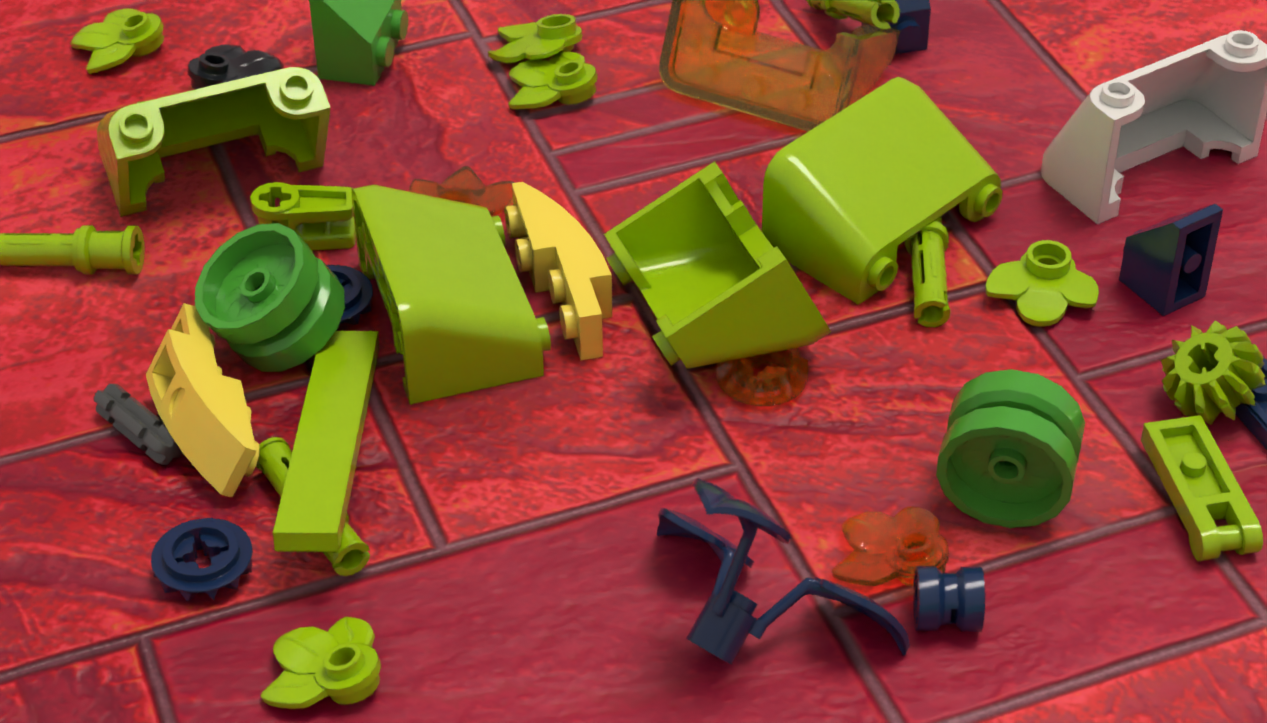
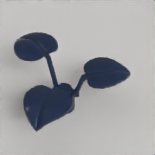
[657,478,910,665]

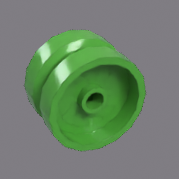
[195,223,345,372]
[936,369,1085,528]

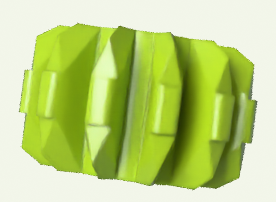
[1161,320,1266,425]

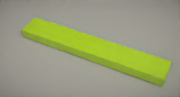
[273,331,379,552]

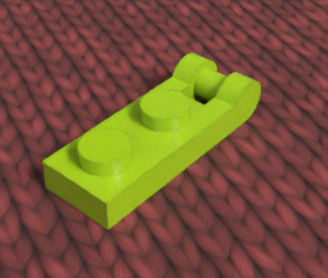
[1141,415,1263,561]

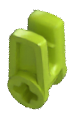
[250,182,356,250]

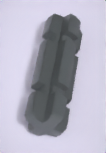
[93,384,182,465]

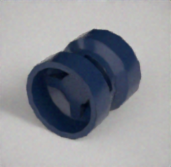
[913,566,985,632]

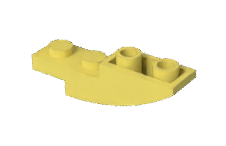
[504,182,612,360]
[146,303,260,497]

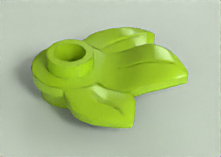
[70,9,164,74]
[488,14,582,63]
[508,52,598,109]
[985,240,1099,327]
[260,617,381,709]

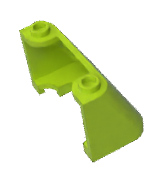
[97,67,331,217]
[762,77,1003,305]
[604,161,831,369]
[351,184,551,405]

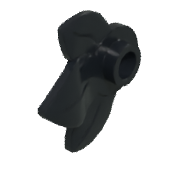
[187,45,284,89]

